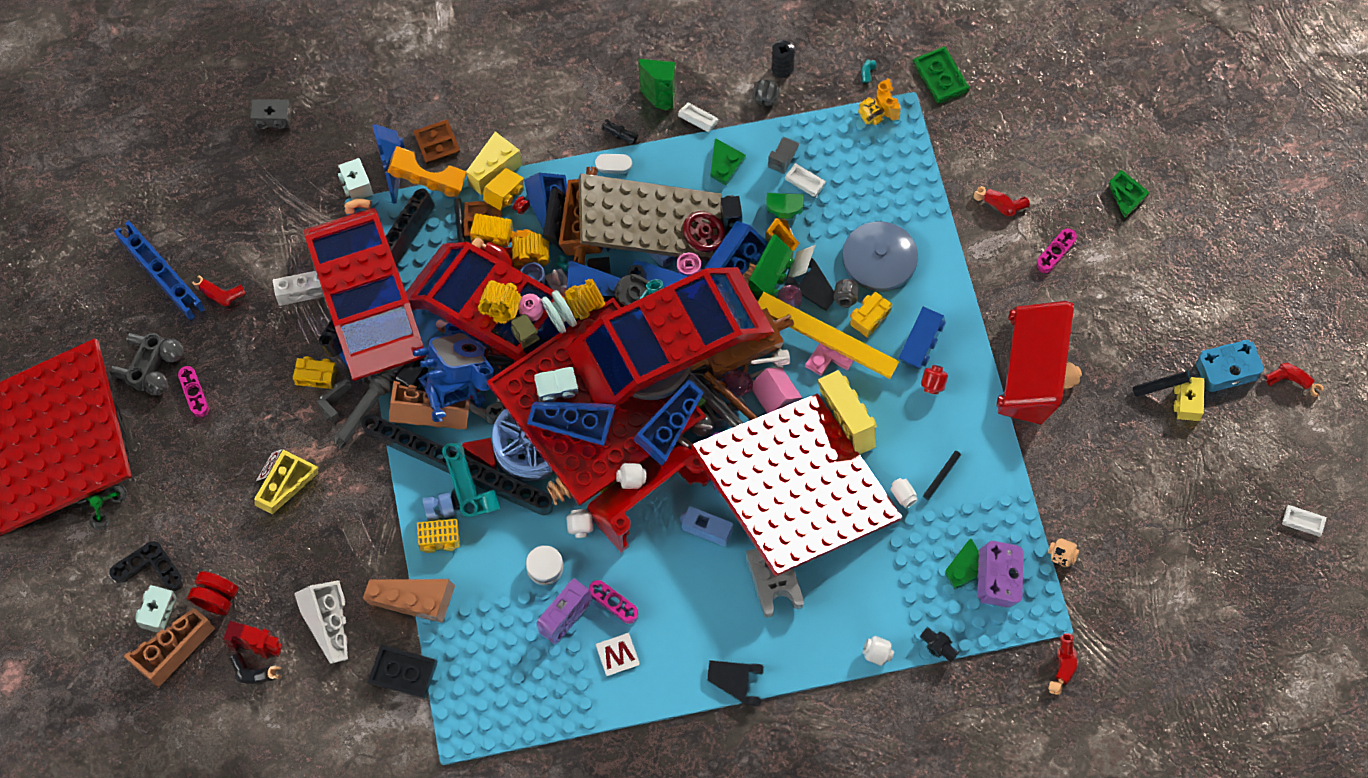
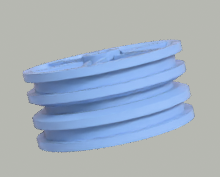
[492,409,554,482]

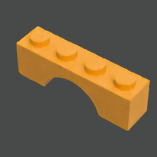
[387,146,466,198]

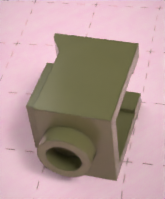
[511,314,540,349]

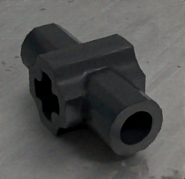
[919,627,959,663]

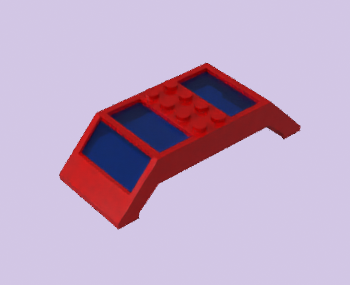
[303,207,427,381]
[400,242,580,361]
[566,267,774,409]

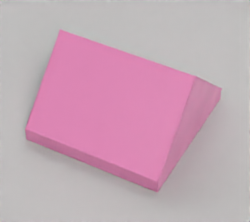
[749,368,802,414]

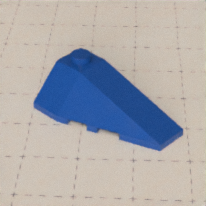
[373,124,405,204]
[524,172,567,245]

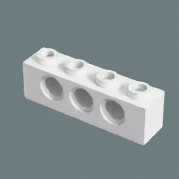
[273,271,349,306]

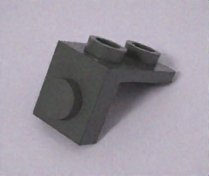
[768,137,799,174]
[317,378,352,425]

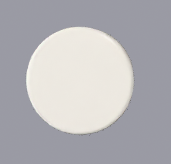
[526,546,563,585]

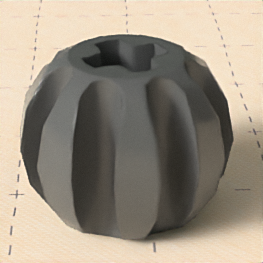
[753,80,779,106]

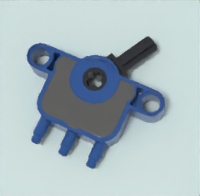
[413,323,514,391]

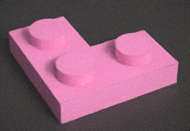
[805,343,854,376]

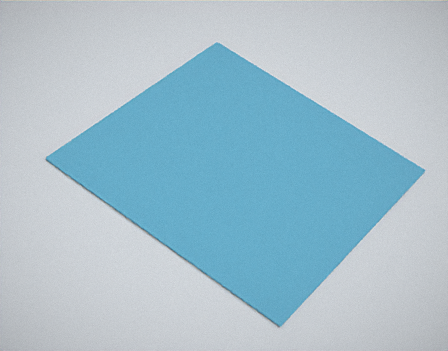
[345,92,1073,765]

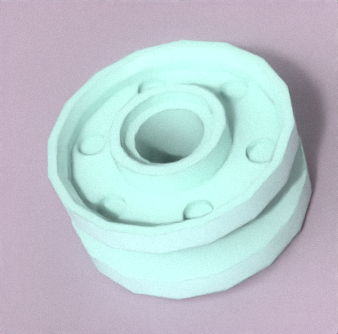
[541,290,577,334]

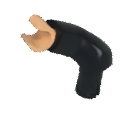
[229,653,282,684]

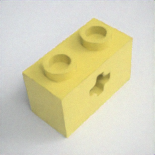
[1174,377,1204,421]

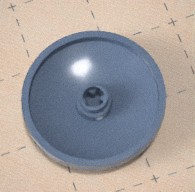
[843,221,918,292]

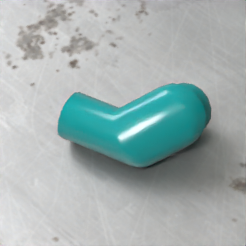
[861,60,876,83]
[556,255,569,272]

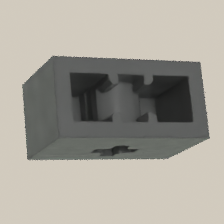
[251,99,292,129]

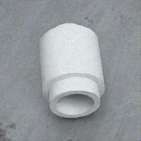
[890,478,918,508]

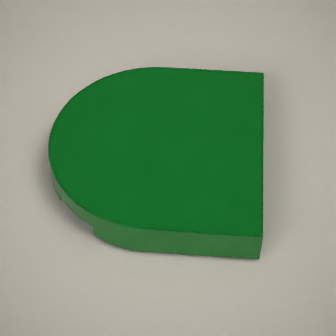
[766,193,804,219]

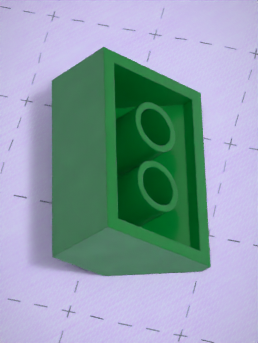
[638,59,676,110]
[749,234,795,301]

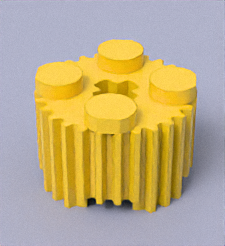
[512,232,550,270]
[562,279,605,320]
[478,280,522,324]

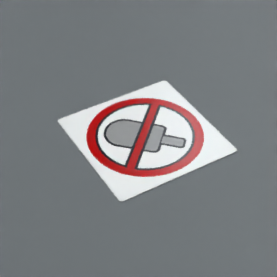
[256,449,282,481]

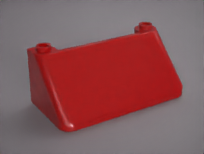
[996,301,1074,425]
[587,442,711,553]

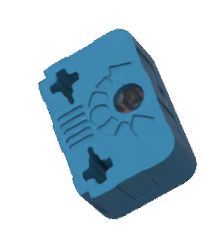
[1196,340,1264,392]

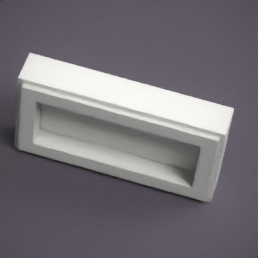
[678,103,719,132]
[785,163,826,198]
[1282,505,1327,537]

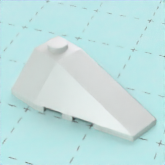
[294,580,348,664]

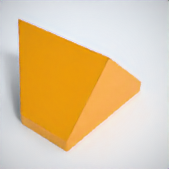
[765,218,799,252]

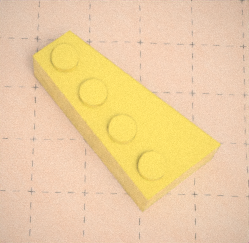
[818,370,877,454]

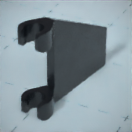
[785,257,834,311]
[707,660,764,707]

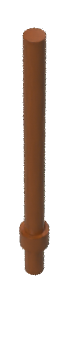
[703,371,758,421]

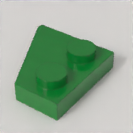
[711,139,746,185]
[1108,170,1150,218]
[945,538,979,590]

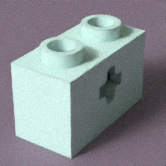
[338,158,374,200]
[135,585,177,633]

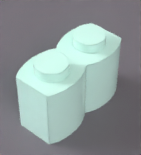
[534,367,578,402]

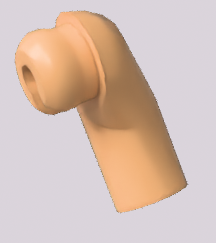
[344,198,372,214]

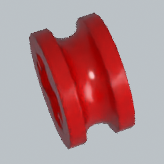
[512,196,530,215]

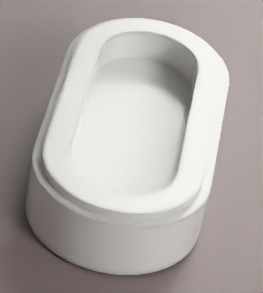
[595,154,632,174]

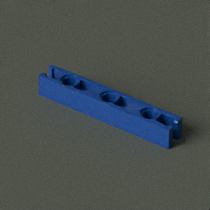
[114,220,205,320]

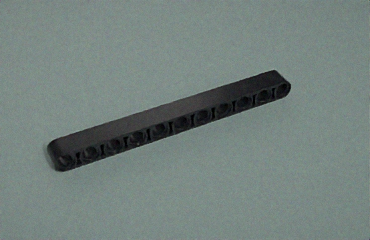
[318,188,435,357]
[361,414,553,516]

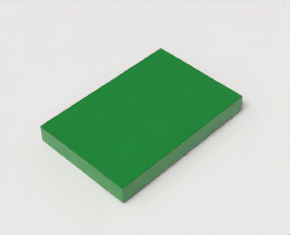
[913,46,970,104]

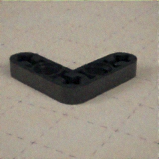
[110,541,184,591]

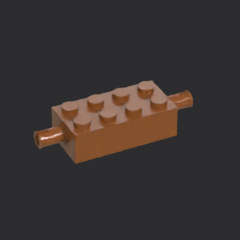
[559,166,603,265]
[691,308,794,378]

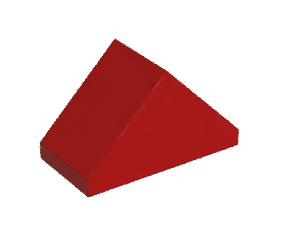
[462,438,497,470]

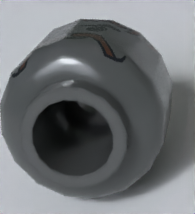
[833,279,859,308]

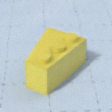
[466,132,522,195]
[254,450,318,515]

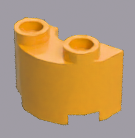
[876,78,901,120]

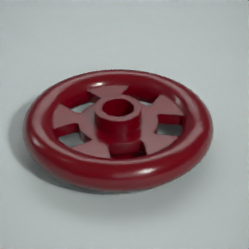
[683,211,725,252]

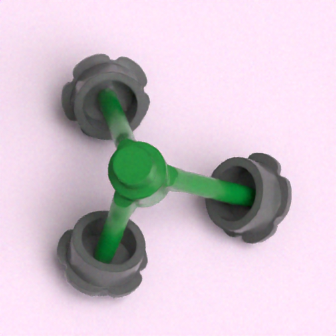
[75,484,127,530]

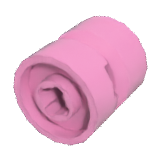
[677,252,701,276]

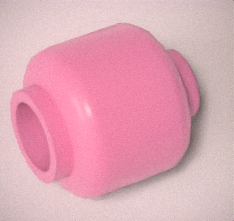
[518,294,543,322]

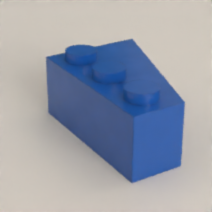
[566,260,621,307]
[899,306,946,370]

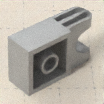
[746,548,804,618]

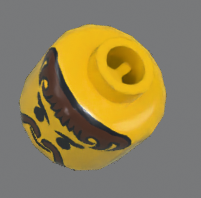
[858,97,885,125]

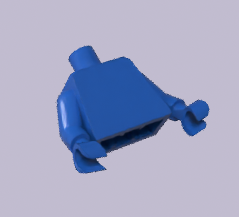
[425,369,486,422]

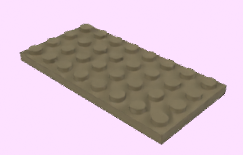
[579,173,722,261]

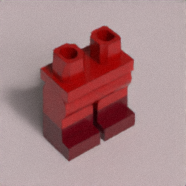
[223,620,283,659]

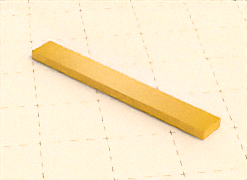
[758,292,899,379]

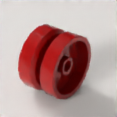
[187,571,239,616]

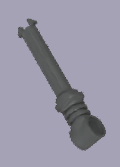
[334,364,406,449]

